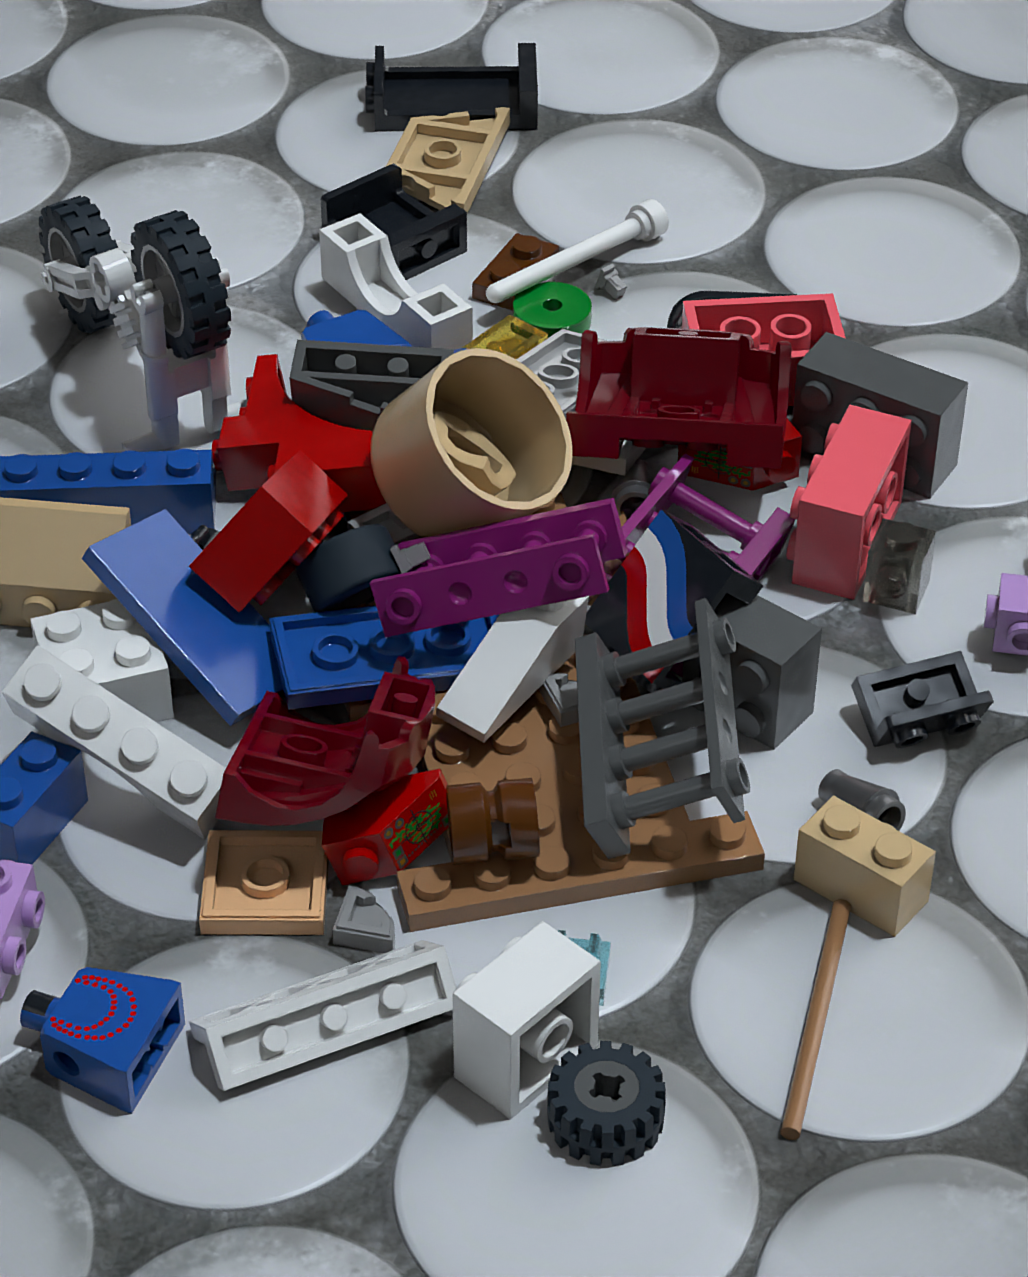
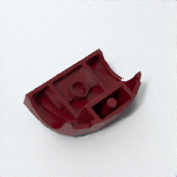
[566,327,792,469]
[215,656,435,826]

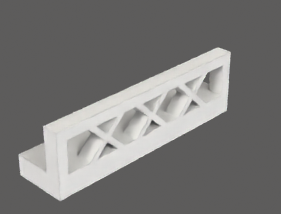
[189,940,457,1091]

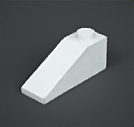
[436,596,589,743]

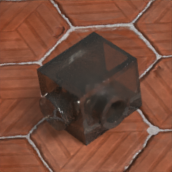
[863,518,936,614]

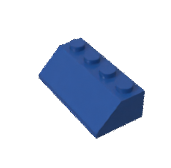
[0,449,217,534]

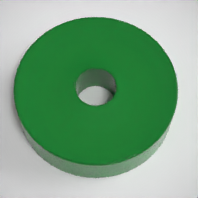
[513,282,592,343]

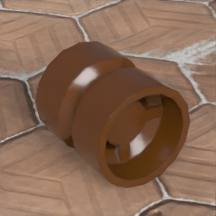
[446,778,540,865]

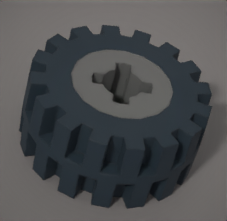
[547,1041,666,1166]

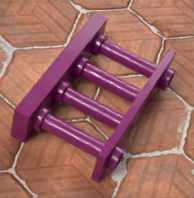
[588,453,796,677]
[370,498,628,637]

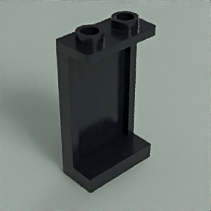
[365,43,538,131]

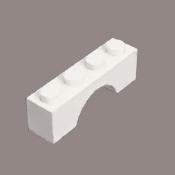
[319,213,473,350]
[2,644,226,840]

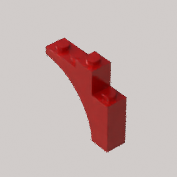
[212,354,386,512]

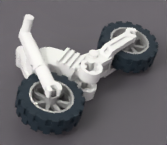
[39,195,247,452]

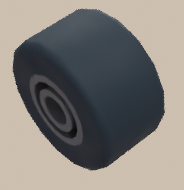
[296,524,402,613]

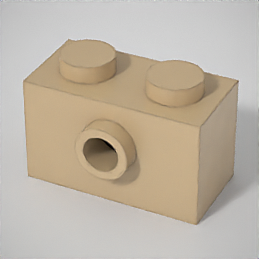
[794,795,936,937]

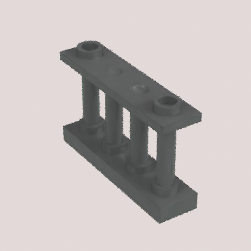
[575,598,750,859]

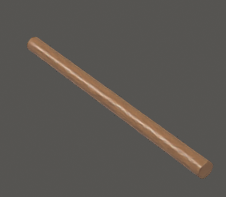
[781,899,851,1140]

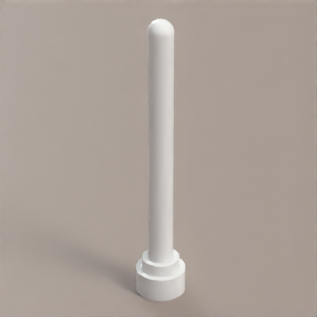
[486,199,669,303]

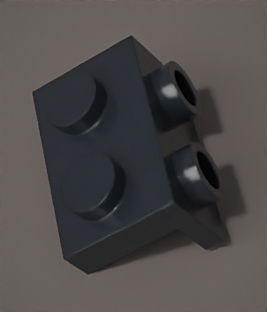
[851,651,994,748]

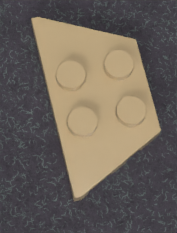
[386,107,510,213]

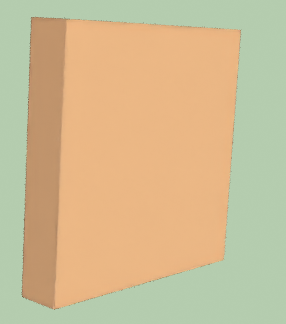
[199,830,329,935]

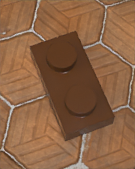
[472,233,559,311]

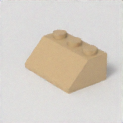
[0,497,131,627]

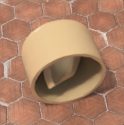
[370,348,572,538]

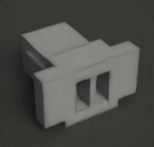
[595,264,627,300]
[390,541,431,573]

